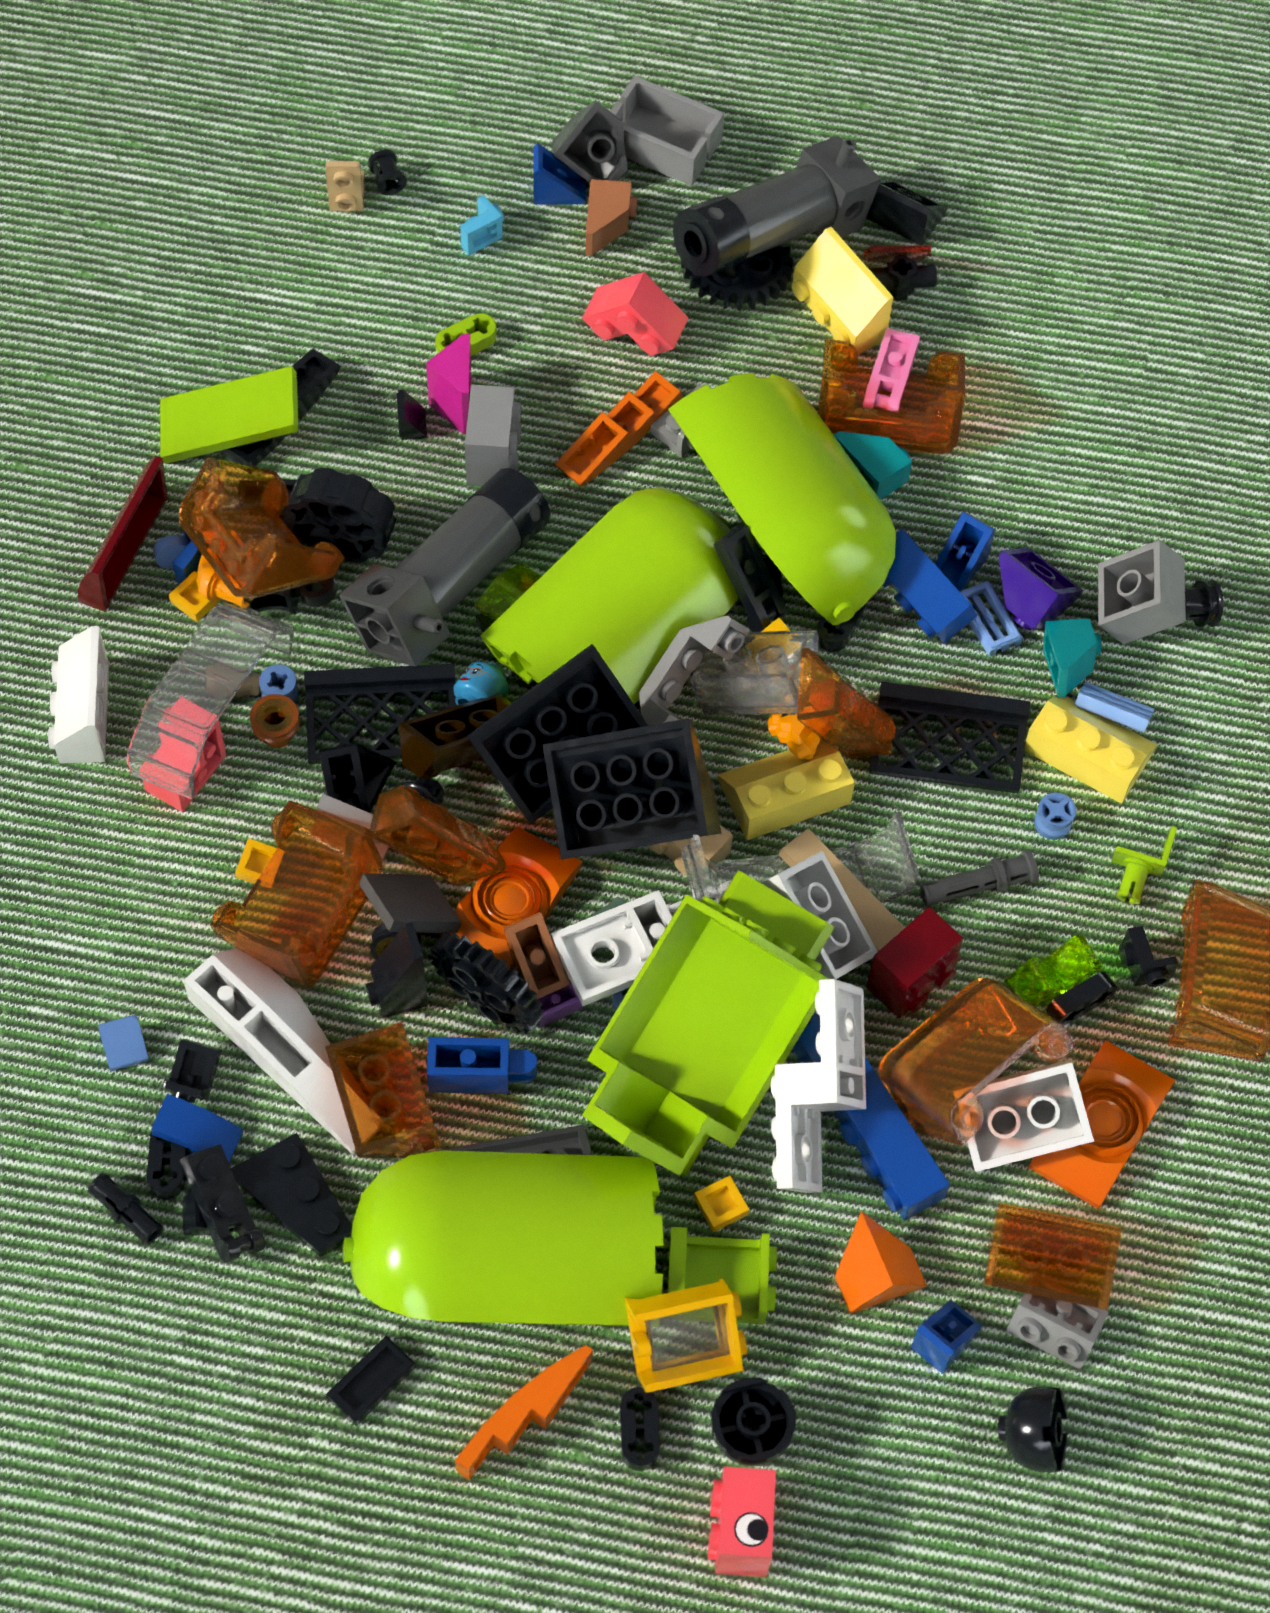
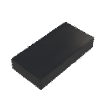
[326,1335,416,1426]

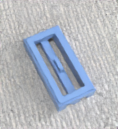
[960,581,1023,657]
[1075,682,1155,732]

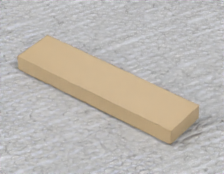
[779,828,905,951]

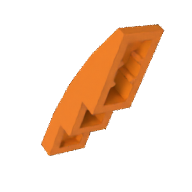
[555,371,683,488]
[455,1345,593,1480]

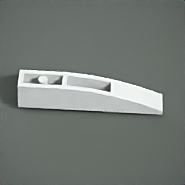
[183,945,382,1154]

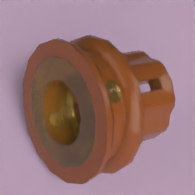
[250,694,300,748]

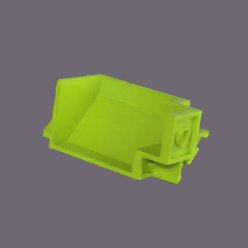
[582,870,835,1176]

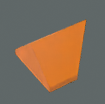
[835,1211,927,1314]

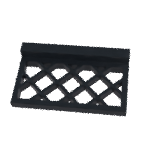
[304,664,457,764]
[869,681,1031,794]

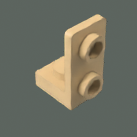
[325,161,365,212]

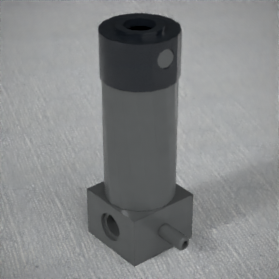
[673,135,881,277]
[339,468,551,667]

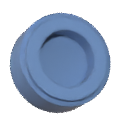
[153,535,189,569]

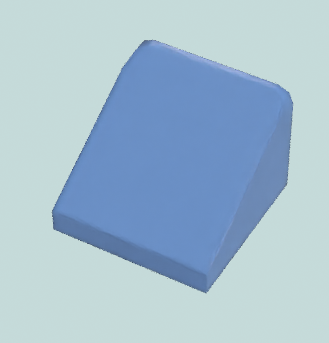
[98,1015,149,1071]

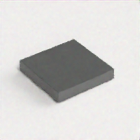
[359,873,462,933]

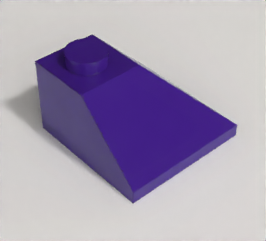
[998,547,1084,630]

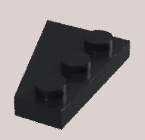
[231,1133,352,1257]

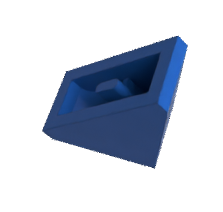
[533,144,586,205]
[935,511,996,592]
[910,1300,983,1374]

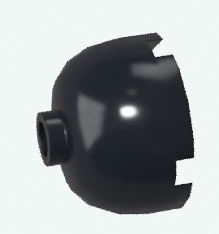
[711,1377,796,1467]
[998,1386,1067,1473]

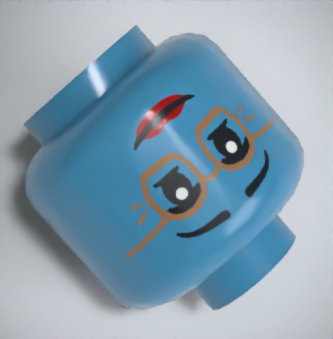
[453,661,509,705]

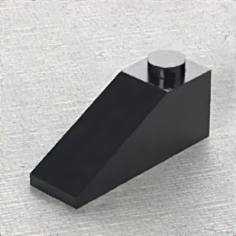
[365,922,428,1018]

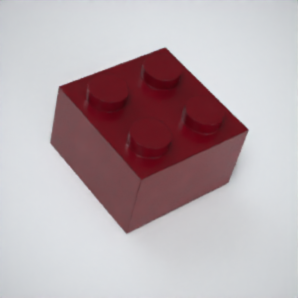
[866,907,963,1019]

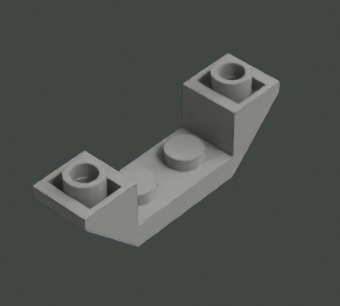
[639,615,750,726]

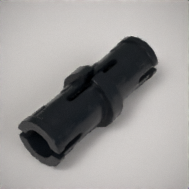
[87,1173,164,1246]

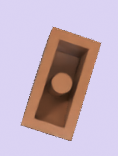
[585,179,637,256]
[504,912,570,999]

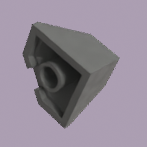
[551,100,628,183]

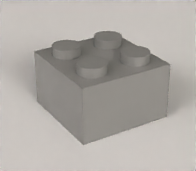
[465,384,522,486]
[1098,540,1186,644]

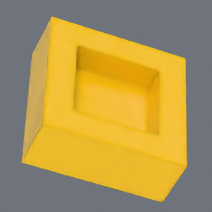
[169,571,222,622]
[235,838,285,890]
[694,1175,749,1232]

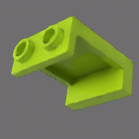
[666,1227,777,1325]

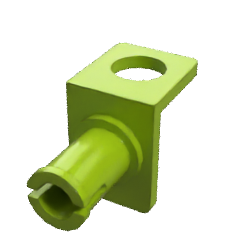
[1111,826,1177,904]

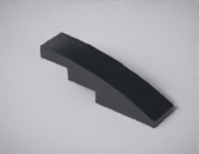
[221,349,341,472]

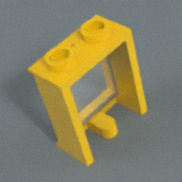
[625,1278,747,1393]

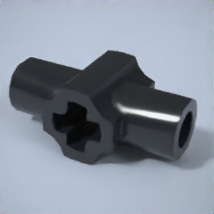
[869,255,937,301]

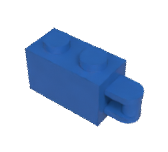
[427,1037,537,1094]

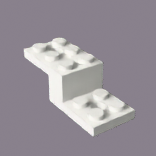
[551,882,729,1006]
[771,979,866,1193]

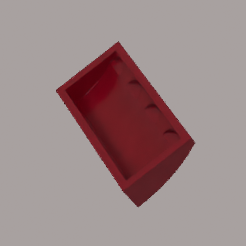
[78,456,168,612]

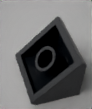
[866,179,948,246]

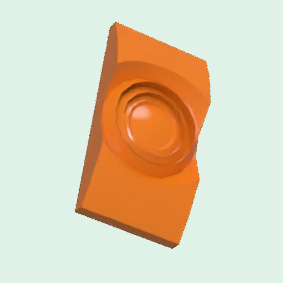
[440,826,583,969]
[1028,1040,1175,1209]

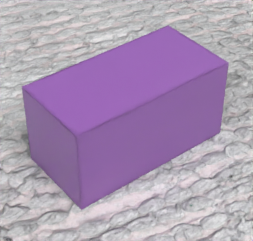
[537,980,583,1028]

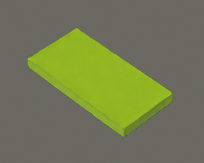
[160,366,299,464]

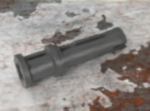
[920,849,1039,907]

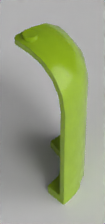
[668,373,896,626]
[480,487,739,704]
[343,1150,663,1326]

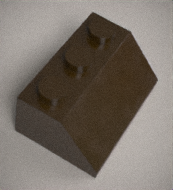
[398,693,512,778]

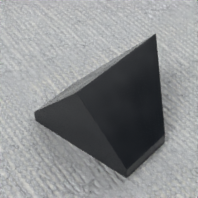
[319,743,397,813]

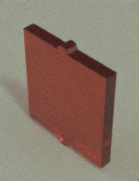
[864,245,931,260]

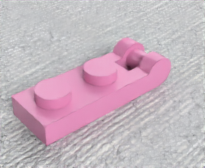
[863,328,920,416]

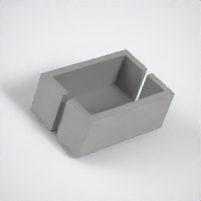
[610,75,724,186]

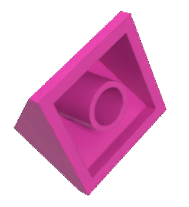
[426,334,472,434]

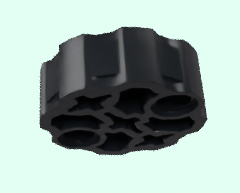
[284,468,397,562]

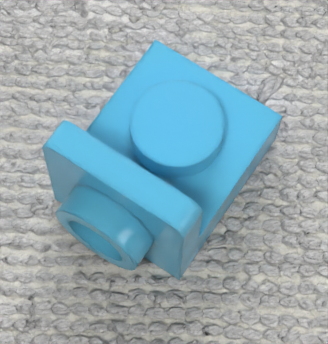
[460,195,504,256]

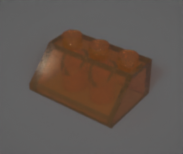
[797,648,895,759]
[368,785,506,886]
[325,1022,441,1158]
[984,1202,1122,1310]

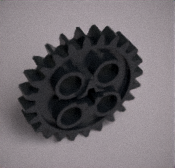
[681,244,793,311]
[429,933,544,1034]

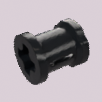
[368,149,407,195]

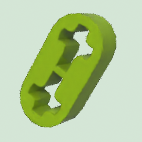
[435,313,497,356]

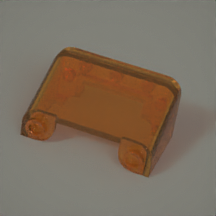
[817,339,965,454]
[179,457,344,599]
[210,800,383,987]
[1168,879,1270,1062]
[879,978,1076,1146]

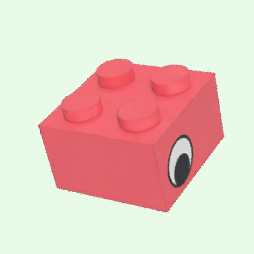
[708,1466,776,1577]

